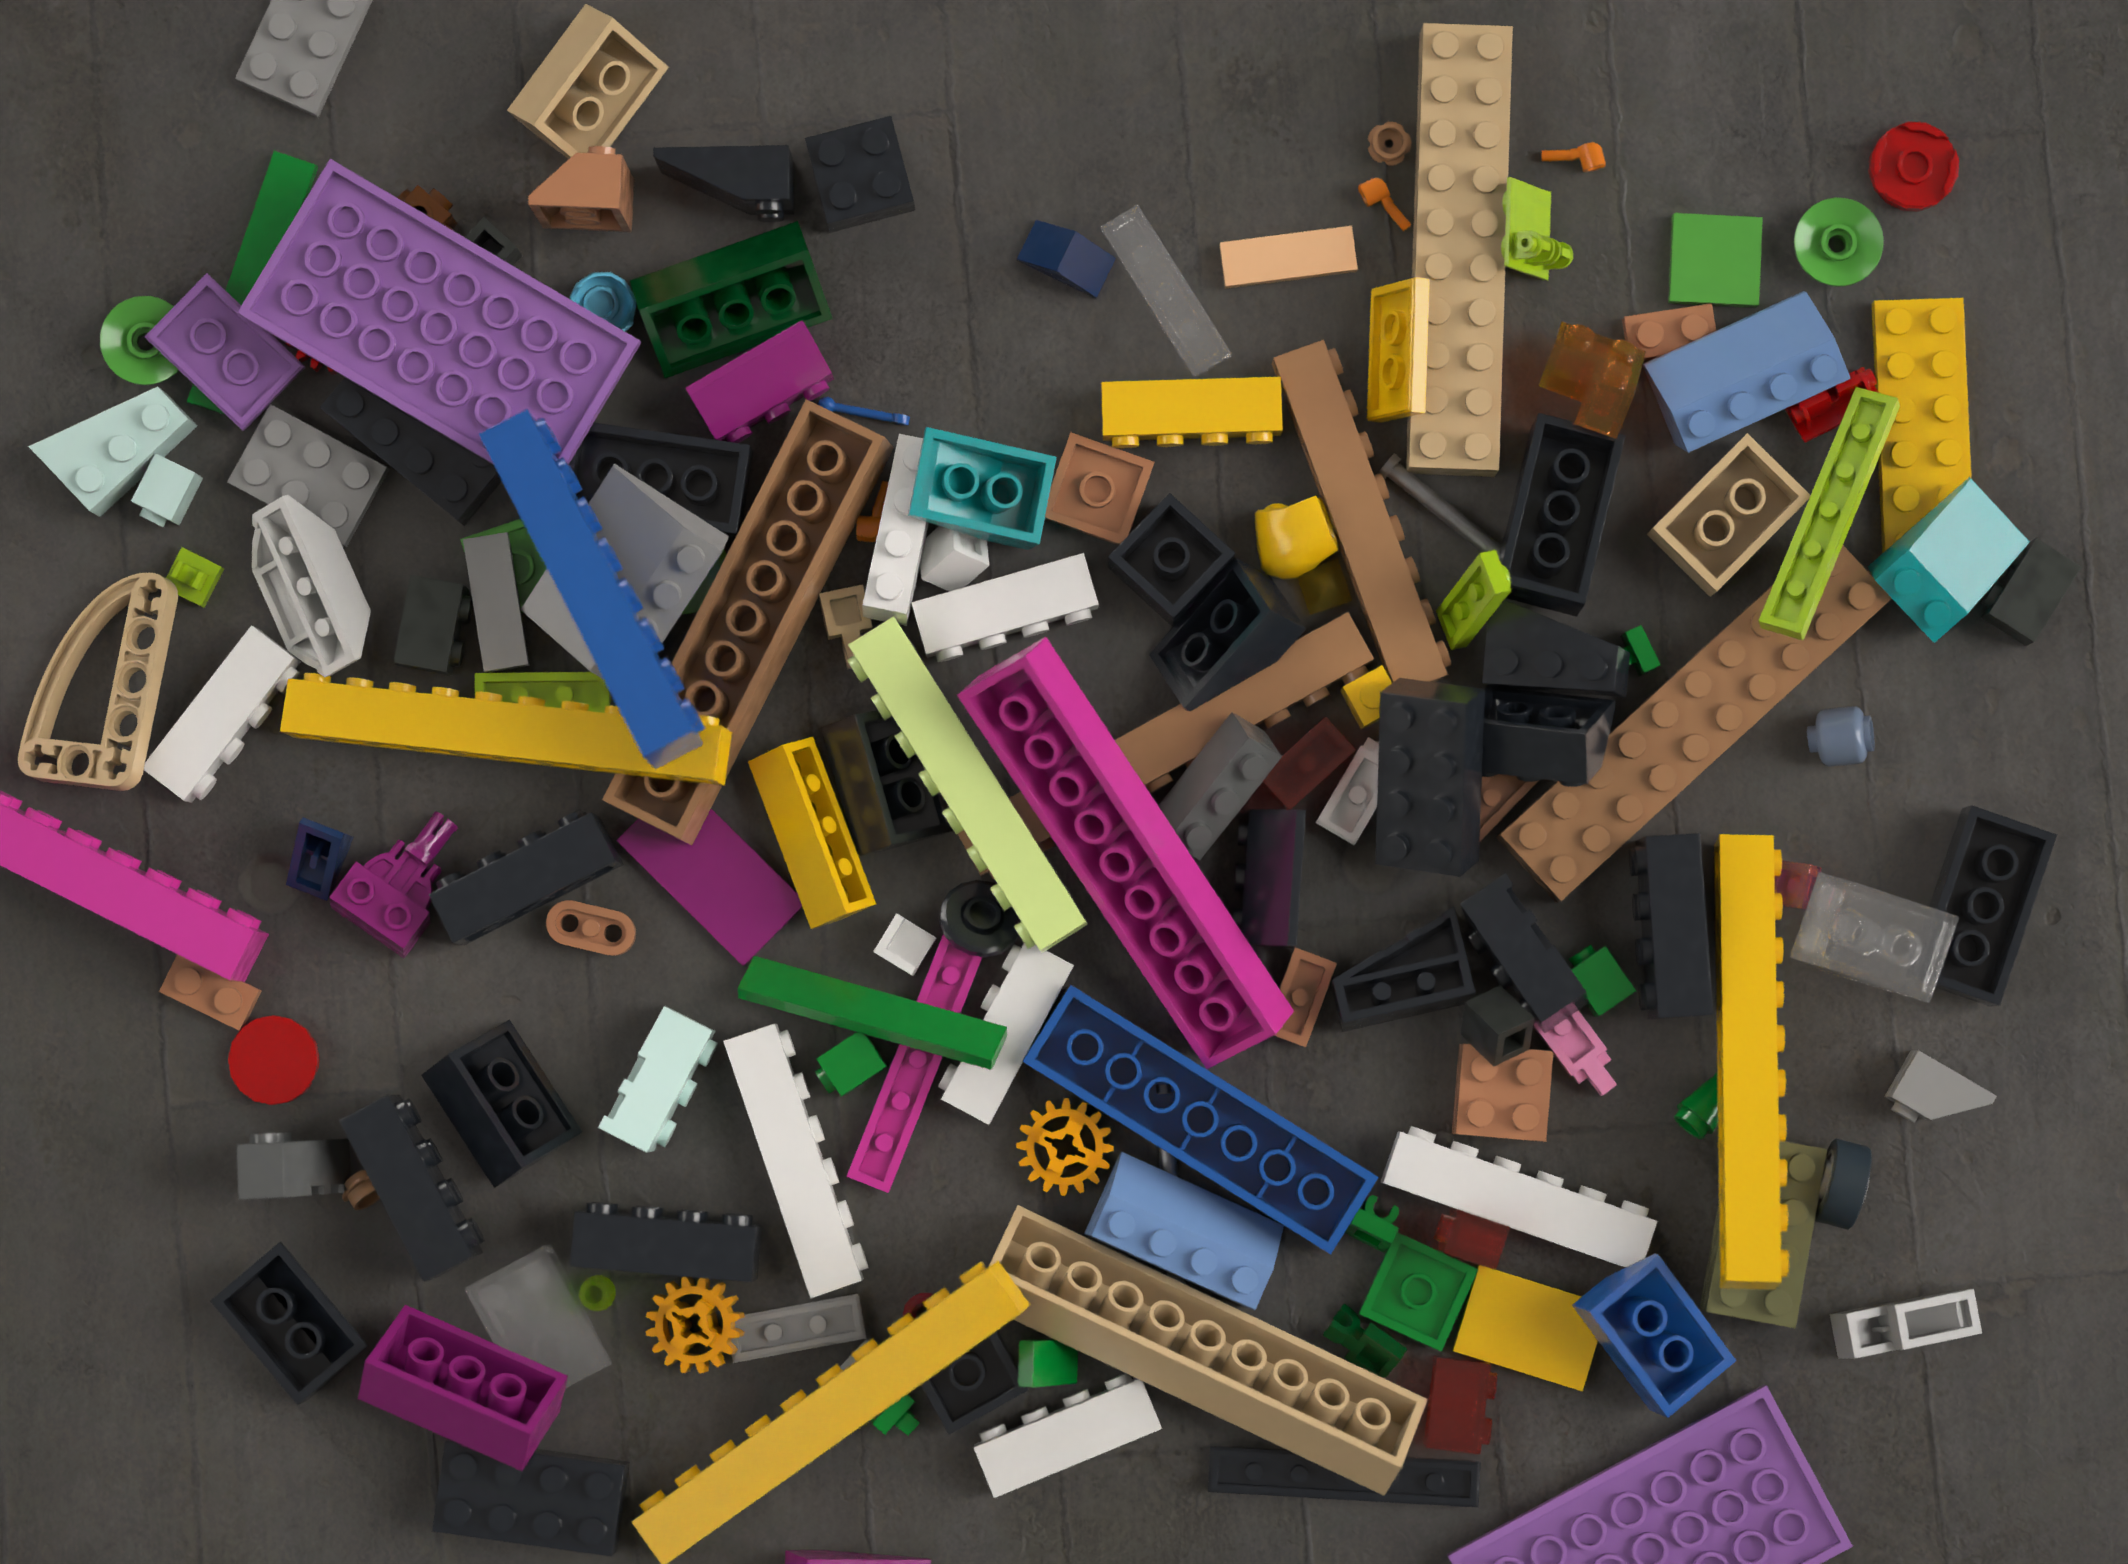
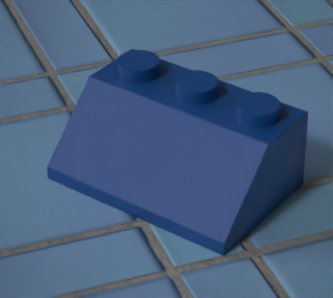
[1572,1254,1736,1418]

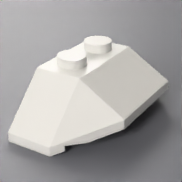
[252,495,371,677]

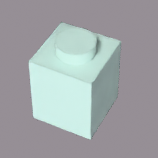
[131,453,203,527]

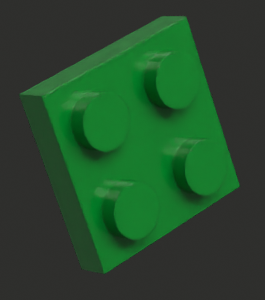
[1358,1232,1478,1352]

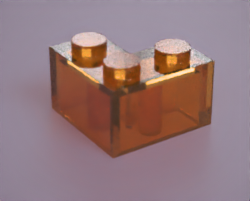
[1538,321,1646,439]

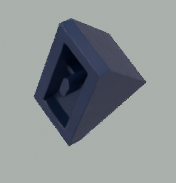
[1017,220,1116,299]
[286,817,354,901]

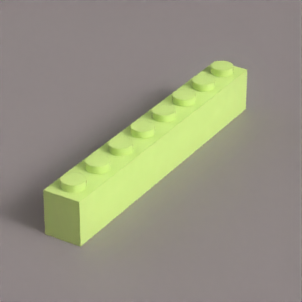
[847,616,1087,953]

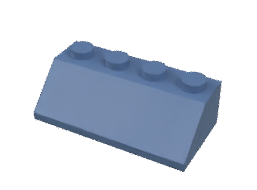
[1642,291,1851,453]
[1084,1152,1284,1310]

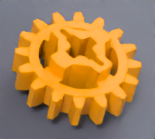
[1016,1098,1114,1196]
[646,1276,745,1374]

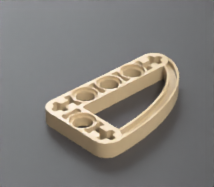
[18,573,178,791]

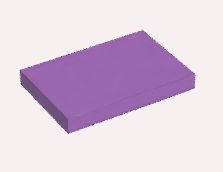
[145,273,305,431]

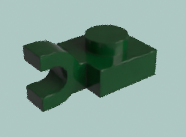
[1323,1303,1407,1379]

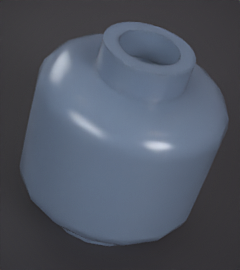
[1807,706,1875,767]

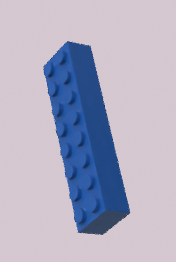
[479,409,705,769]
[1023,985,1378,1254]

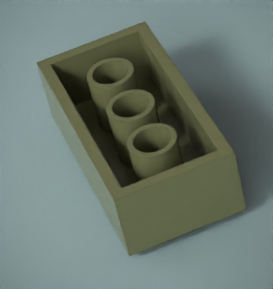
[1700,1141,1827,1328]

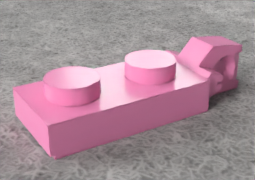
[1533,1010,1617,1096]

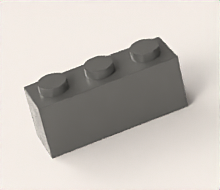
[1158,712,1282,860]

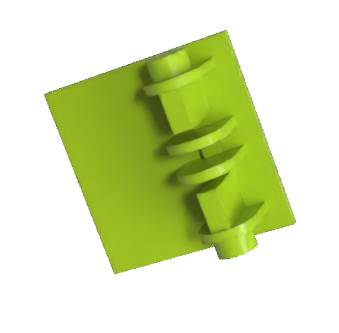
[1501,177,1573,281]

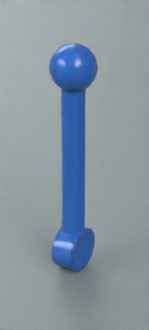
[818,397,910,426]

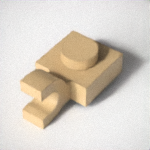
[819,584,873,669]

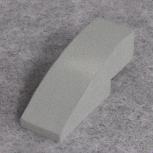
[1830,1289,1982,1359]

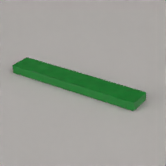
[187,151,318,416]
[738,956,1007,1070]

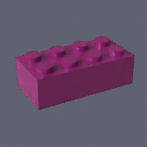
[358,1305,568,1471]

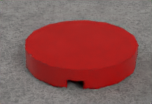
[1869,122,1959,212]
[228,1015,320,1105]

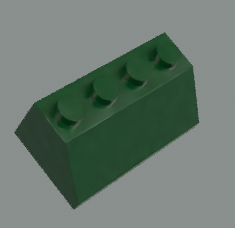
[630,221,833,378]

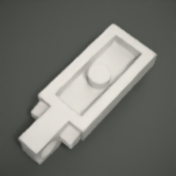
[1316,737,1379,845]

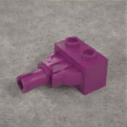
[329,811,458,959]

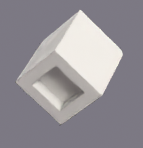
[920,526,989,592]
[873,914,936,976]

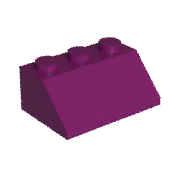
[686,320,834,443]

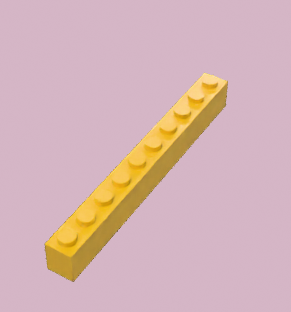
[280,673,732,786]
[1714,834,1789,1290]
[632,1260,1030,1564]

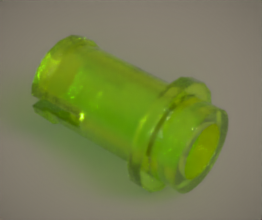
[579,1275,616,1311]

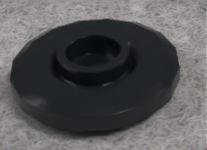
[939,880,1022,957]

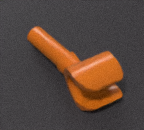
[1542,142,1606,172]
[1358,178,1411,231]
[856,481,889,542]

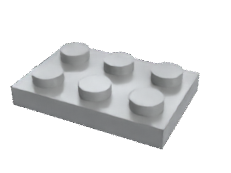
[235,0,373,117]
[227,404,390,547]

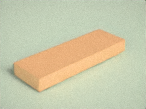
[1219,226,1358,289]

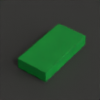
[1018,1338,1078,1387]

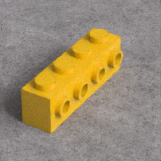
[1101,377,1283,448]
[748,737,876,929]

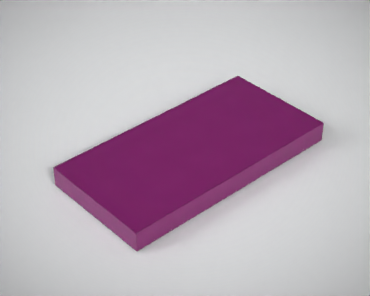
[616,808,803,966]

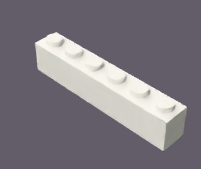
[723,1023,869,1298]
[1381,1126,1658,1268]

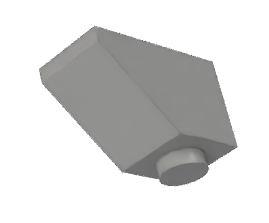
[1884,1050,1997,1123]

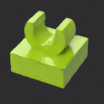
[166,547,224,608]

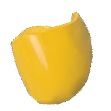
[1255,496,1339,579]

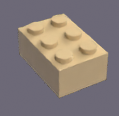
[1647,433,1811,596]

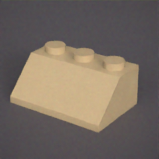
[507,4,669,159]

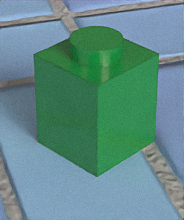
[1569,944,1636,1017]
[815,1032,888,1097]

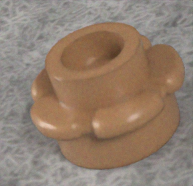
[1368,122,1411,166]
[342,1170,380,1210]

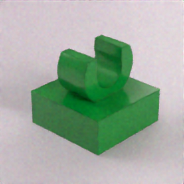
[1620,625,1660,676]
[1344,1195,1399,1253]
[869,1393,920,1436]

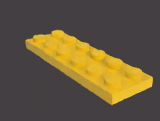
[1872,298,1971,554]

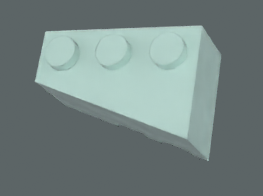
[28,386,197,517]
[598,1006,718,1152]

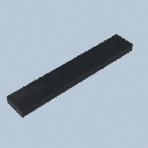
[1208,1446,1481,1508]

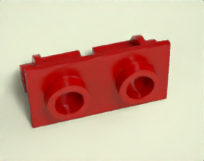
[1784,367,1879,443]

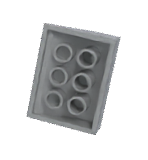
[520,464,729,680]

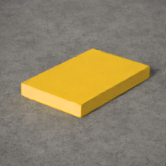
[1367,277,1429,422]
[1452,1264,1598,1392]

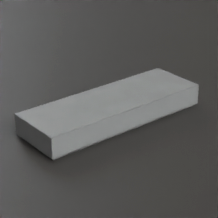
[463,532,530,673]
[731,1293,867,1363]

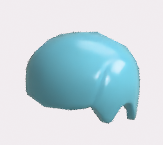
[570,272,637,332]

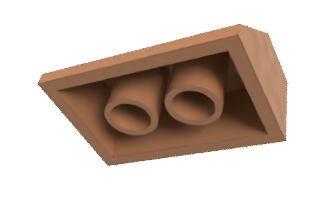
[528,146,634,232]

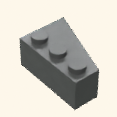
[237,1132,351,1200]

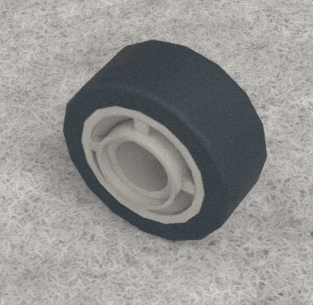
[1815,1138,1872,1230]

